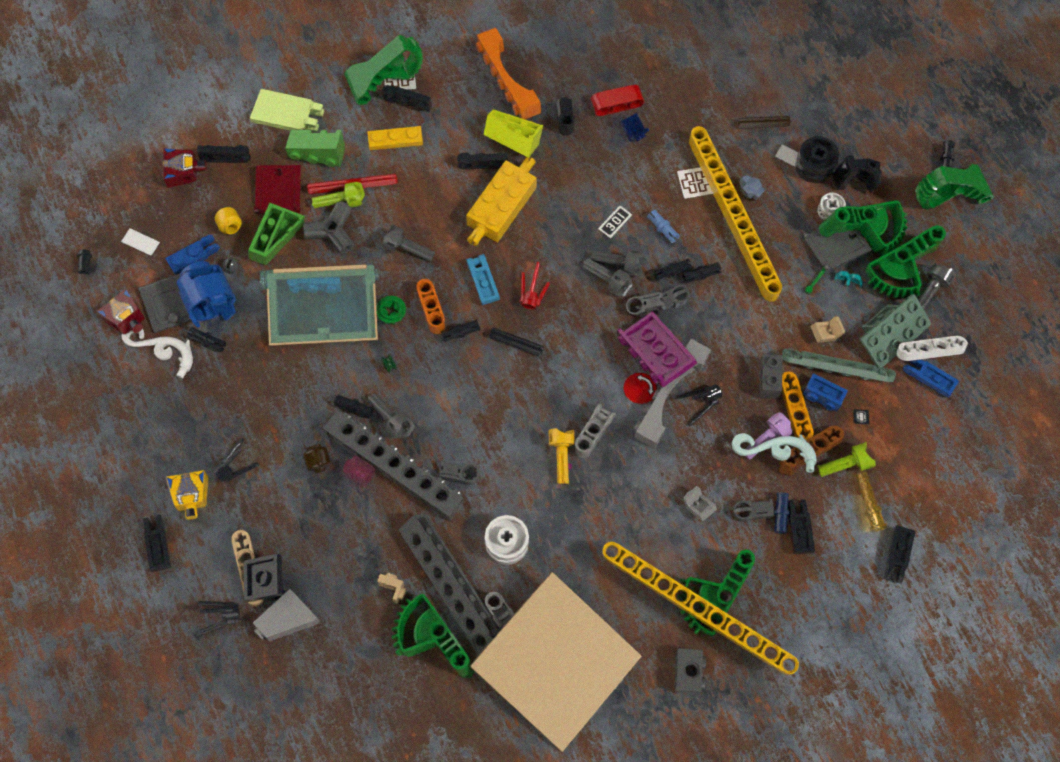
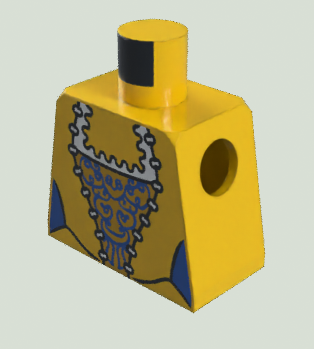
[166,470,208,520]

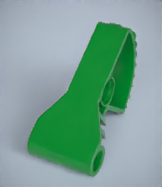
[344,35,423,105]
[915,164,994,209]
[819,200,908,256]
[865,225,946,300]
[677,550,755,636]
[392,594,475,678]

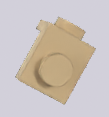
[811,316,845,343]
[377,573,406,604]

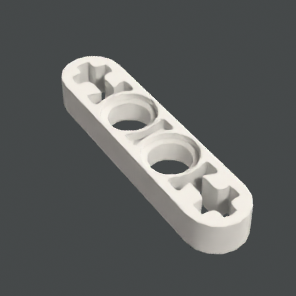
[896,336,968,361]

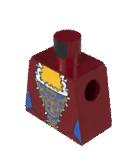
[163,148,207,188]
[97,289,145,335]

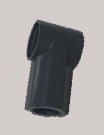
[556,97,575,136]

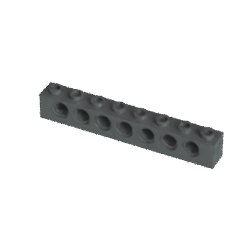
[323,410,464,522]
[399,513,500,656]

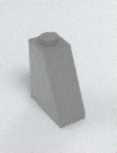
[253,589,320,641]

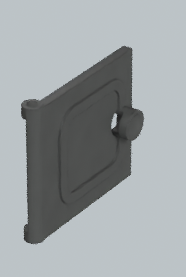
[803,229,871,271]
[138,273,191,333]

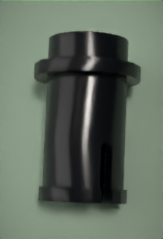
[76,249,92,274]

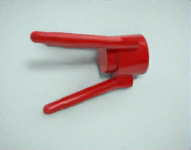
[519,262,550,310]

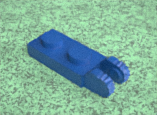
[165,235,220,275]
[903,359,959,398]

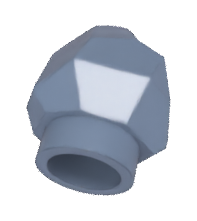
[740,175,765,200]

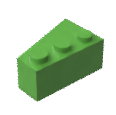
[285,130,345,167]
[248,203,305,265]

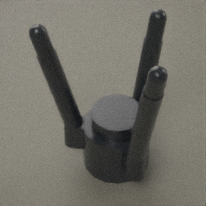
[676,384,722,426]
[212,438,259,482]
[194,601,240,637]

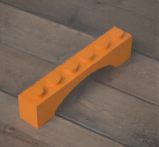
[476,27,541,119]

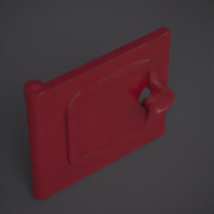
[253,165,301,213]

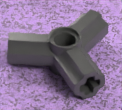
[303,201,354,254]

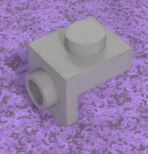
[683,486,717,522]

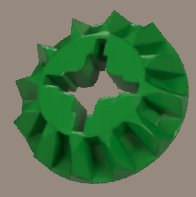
[377,296,406,325]

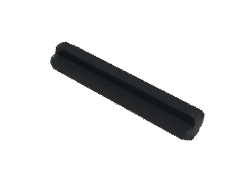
[490,328,544,356]

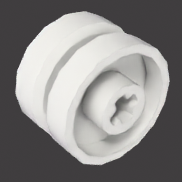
[485,515,529,565]

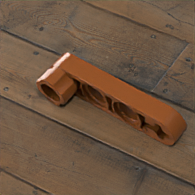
[778,426,844,476]

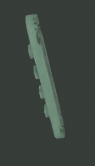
[782,348,896,382]

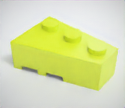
[483,109,543,158]

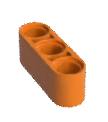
[417,279,445,334]

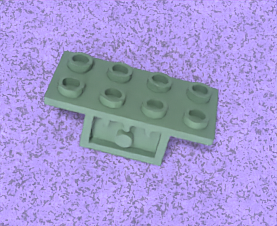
[860,295,931,368]

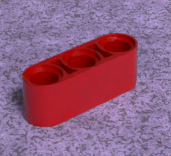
[590,85,644,116]

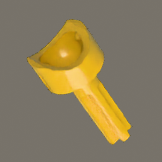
[548,428,575,484]

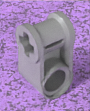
[485,592,514,630]

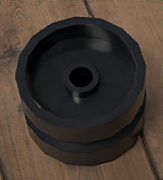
[795,136,840,183]

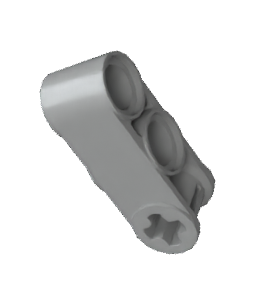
[574,403,616,458]

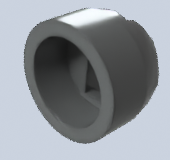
[223,257,239,274]

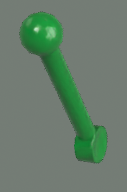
[805,267,826,294]

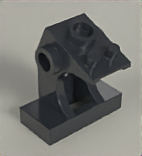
[832,155,882,194]

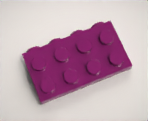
[617,311,697,388]

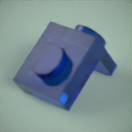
[620,113,650,141]

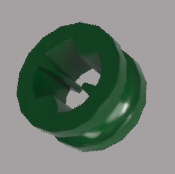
[381,354,397,373]

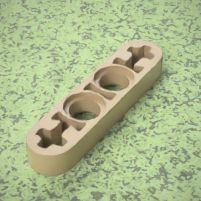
[232,530,264,607]

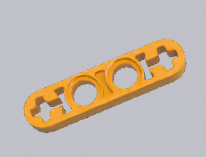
[782,371,814,440]

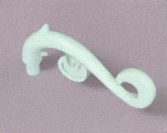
[732,433,817,473]

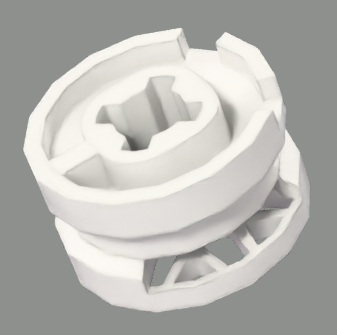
[817,193,846,220]

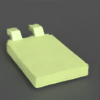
[250,89,325,132]

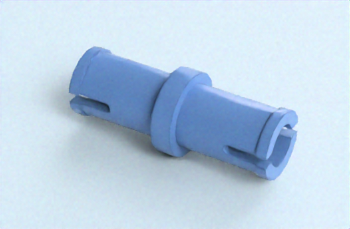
[647,210,680,243]

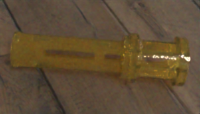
[855,472,888,532]

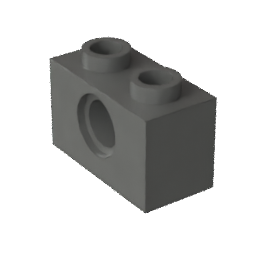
[759,354,782,399]
[674,648,706,695]

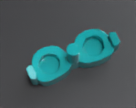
[834,271,863,287]

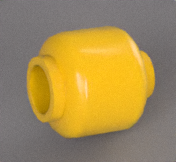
[214,207,242,234]

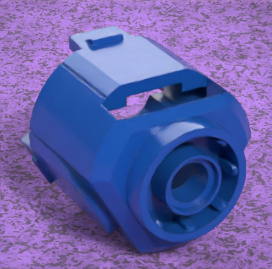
[176,261,236,328]

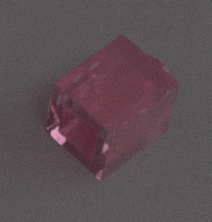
[343,455,376,489]

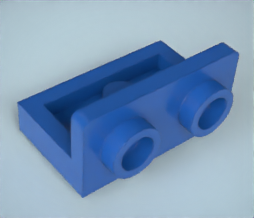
[803,373,848,412]

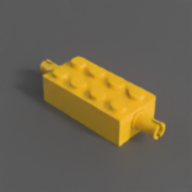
[466,157,537,246]

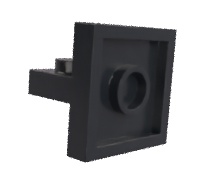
[244,554,283,602]

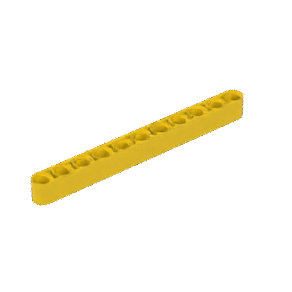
[689,126,782,302]
[603,542,799,675]

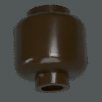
[302,444,331,474]

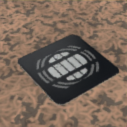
[853,409,869,424]

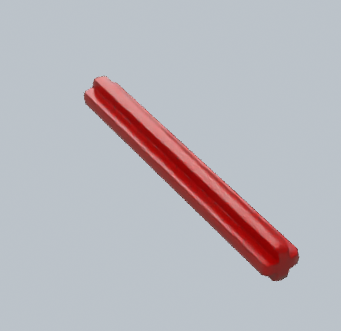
[307,173,398,194]

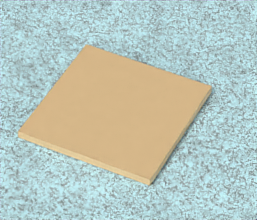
[470,572,641,752]

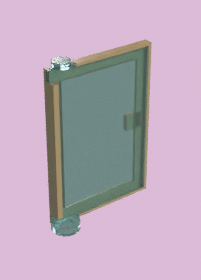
[260,265,379,346]

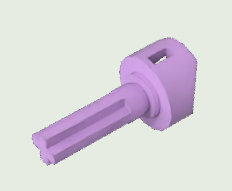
[745,412,792,460]

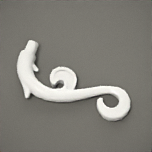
[121,329,193,379]

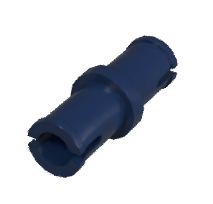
[774,492,790,534]

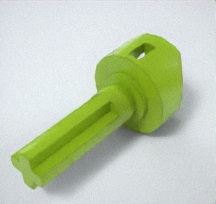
[312,182,365,208]
[817,442,876,477]

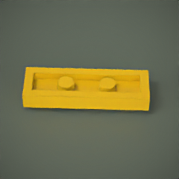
[368,126,423,150]

